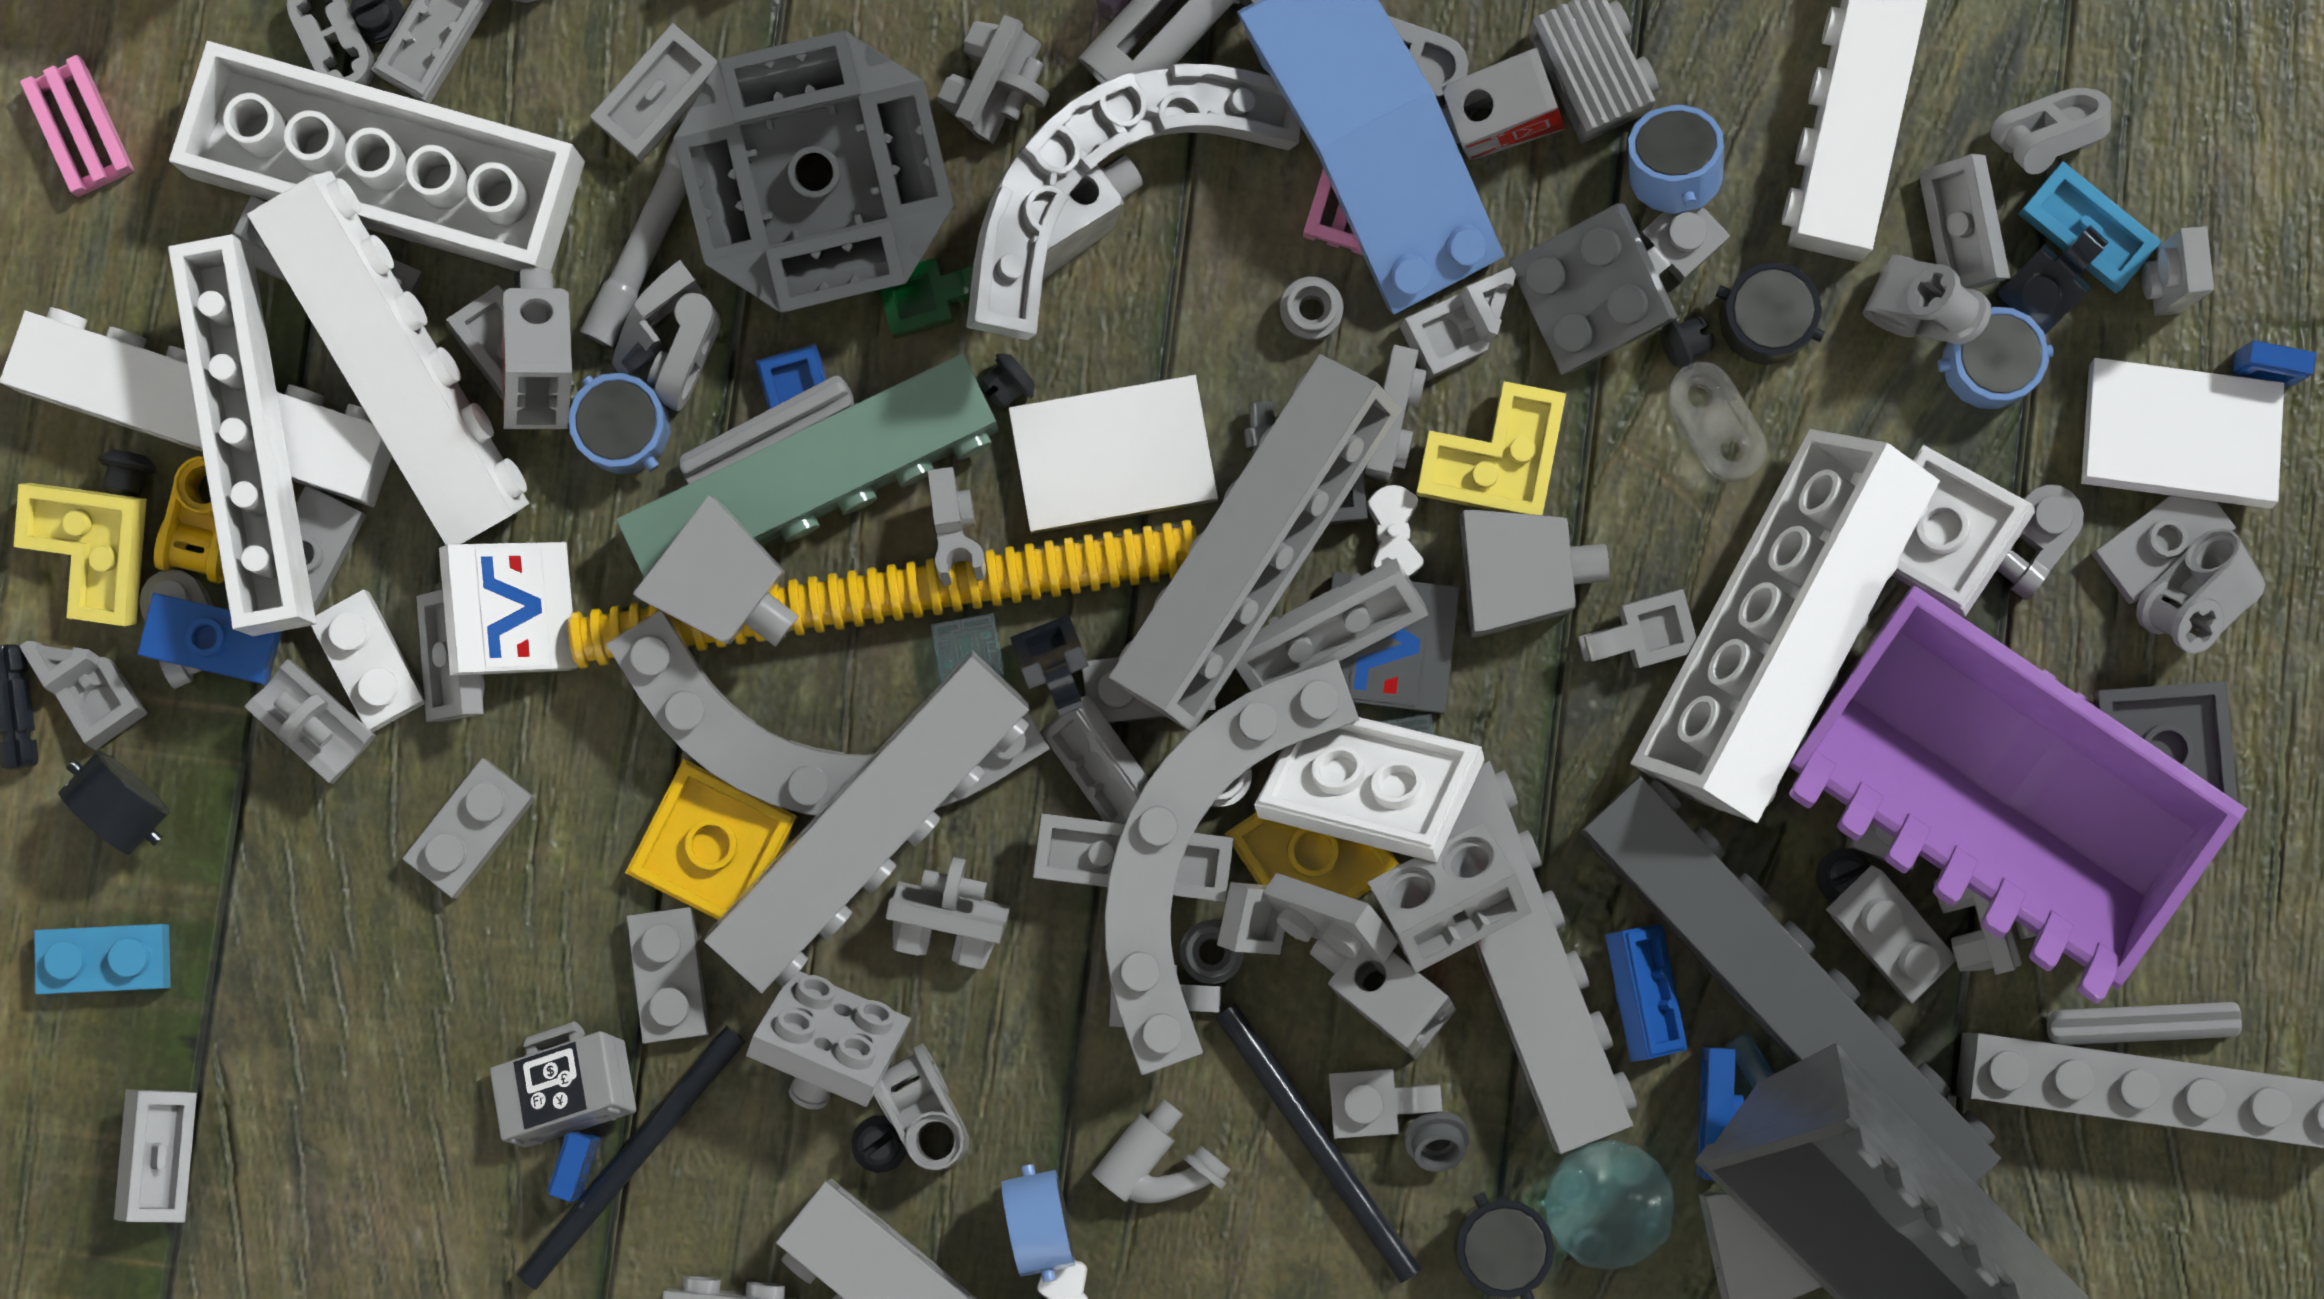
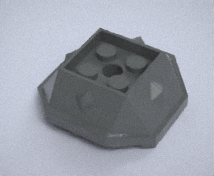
[673,30,954,313]

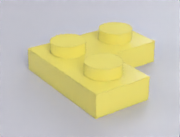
[1416,381,1566,515]
[14,483,147,626]

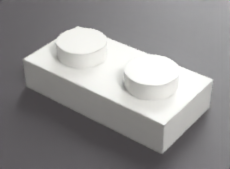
[311,589,425,732]

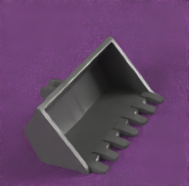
[1695,1043,2089,1299]

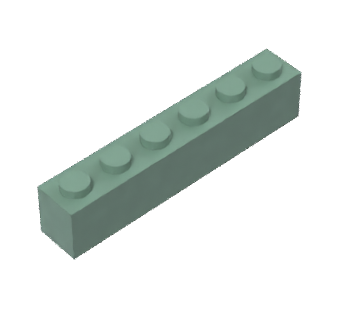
[616,353,999,578]

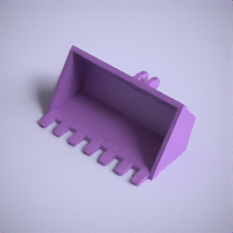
[1789,585,2247,1004]

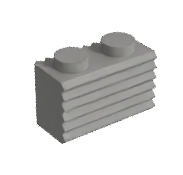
[1528,0,1659,144]

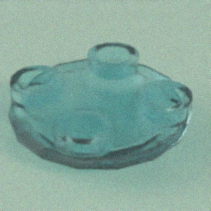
[1545,1140,1674,1270]

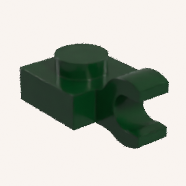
[879,258,973,339]

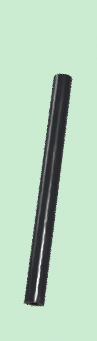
[1215,1003,1422,1283]
[517,1025,746,1290]

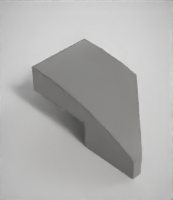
[612,260,703,376]
[1399,267,1516,381]
[19,641,148,750]

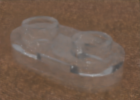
[1667,362,1767,482]

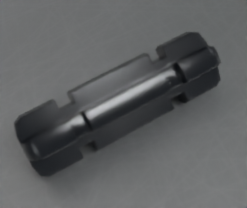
[0,644,39,770]

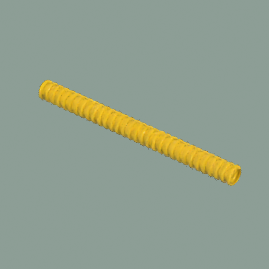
[567,519,1197,669]

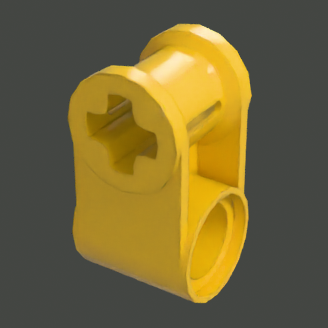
[154,456,224,584]

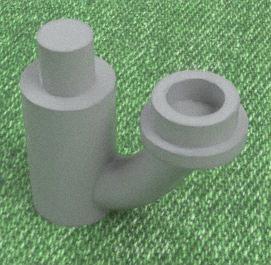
[1091,1099,1231,1203]

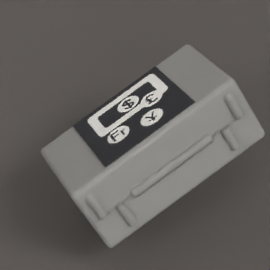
[490,1021,636,1147]

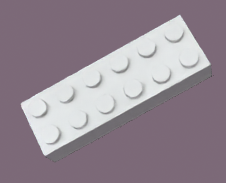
[169,41,585,272]
[1630,429,1940,823]

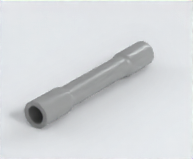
[580,107,691,349]

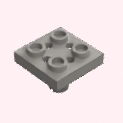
[746,971,911,1109]

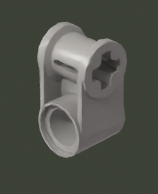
[1862,254,1991,344]
[2136,529,2265,654]
[874,1043,969,1170]

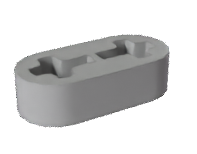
[286,0,375,86]

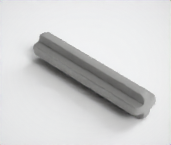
[679,376,854,484]
[2046,1002,2242,1045]

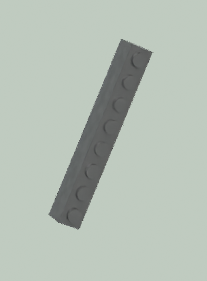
[1578,776,2002,1183]

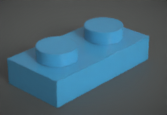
[2018,161,2162,294]
[34,924,171,994]

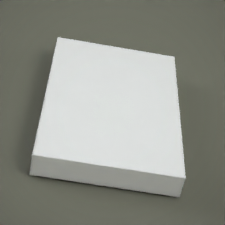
[2081,358,2284,509]
[1009,375,1218,534]
[1254,717,1485,863]

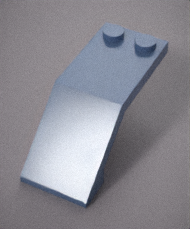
[1237,0,1505,314]

